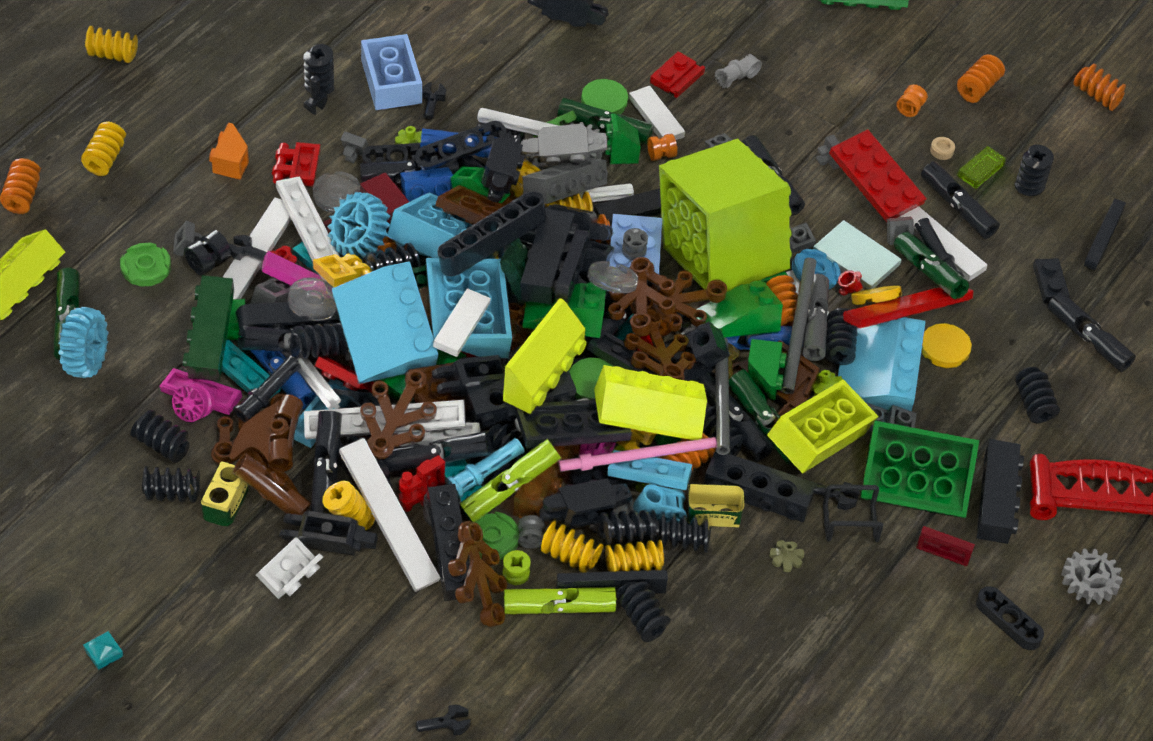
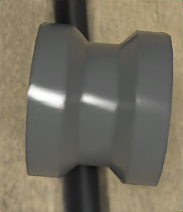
[622,228,648,260]
[518,515,545,549]

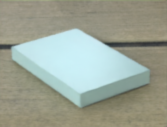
[813,220,901,290]

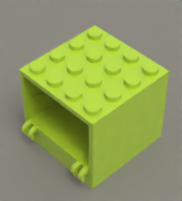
[659,139,792,294]

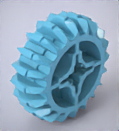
[327,192,391,260]
[58,307,109,378]

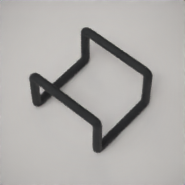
[823,484,883,542]

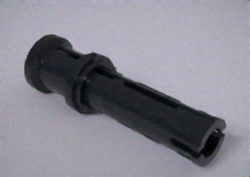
[914,218,964,278]
[233,355,301,422]

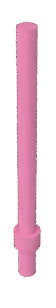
[558,437,716,472]

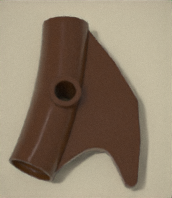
[229,395,304,472]
[232,450,311,515]

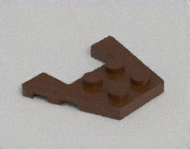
[715,340,820,427]

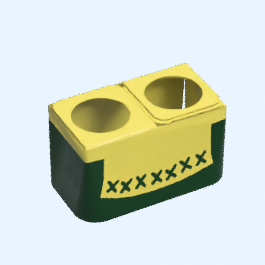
[201,462,249,526]
[688,484,744,527]

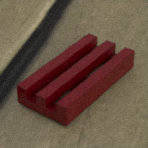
[916,526,975,566]

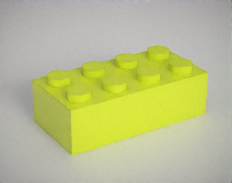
[767,379,879,474]

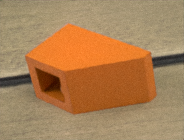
[209,123,249,180]

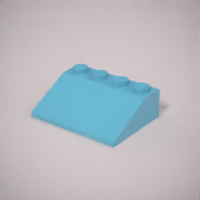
[387,192,498,259]
[426,258,512,358]
[332,261,438,384]
[838,317,925,411]

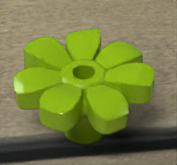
[395,126,422,144]
[812,370,843,396]

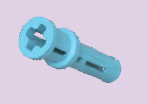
[446,438,525,499]

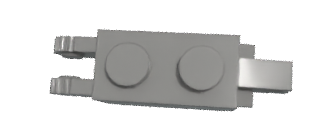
[521,124,607,165]

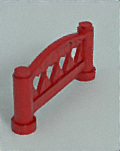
[1030,454,1153,520]

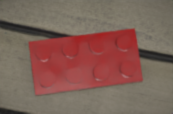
[829,129,926,222]

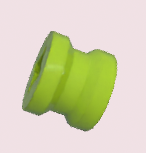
[502,550,531,585]

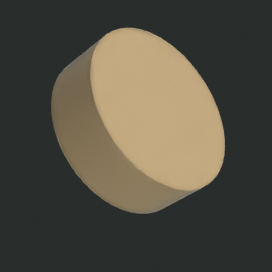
[930,137,955,160]

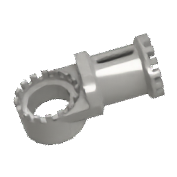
[715,54,762,88]

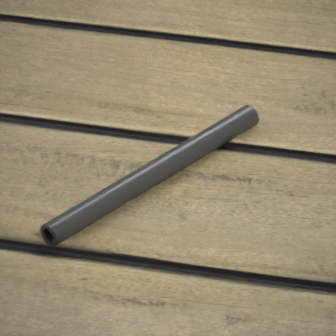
[781,258,817,394]
[715,337,730,455]

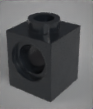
[688,321,730,368]

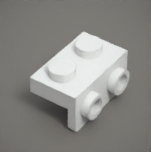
[256,537,323,599]

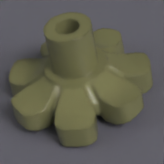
[769,540,805,572]

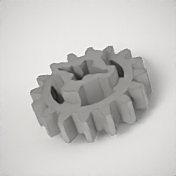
[1061,549,1123,605]

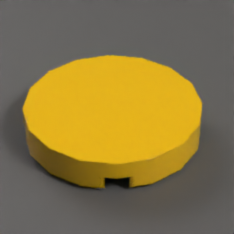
[851,286,902,305]
[921,323,972,368]

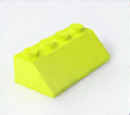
[0,229,65,320]
[503,299,586,414]
[594,365,707,440]

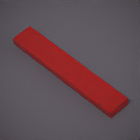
[843,287,974,329]

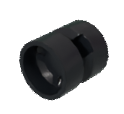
[184,230,232,275]

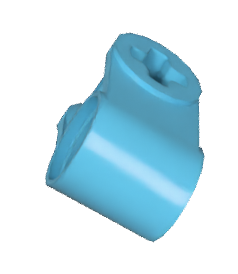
[633,484,687,522]

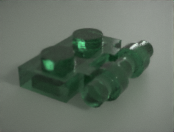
[500,238,529,304]

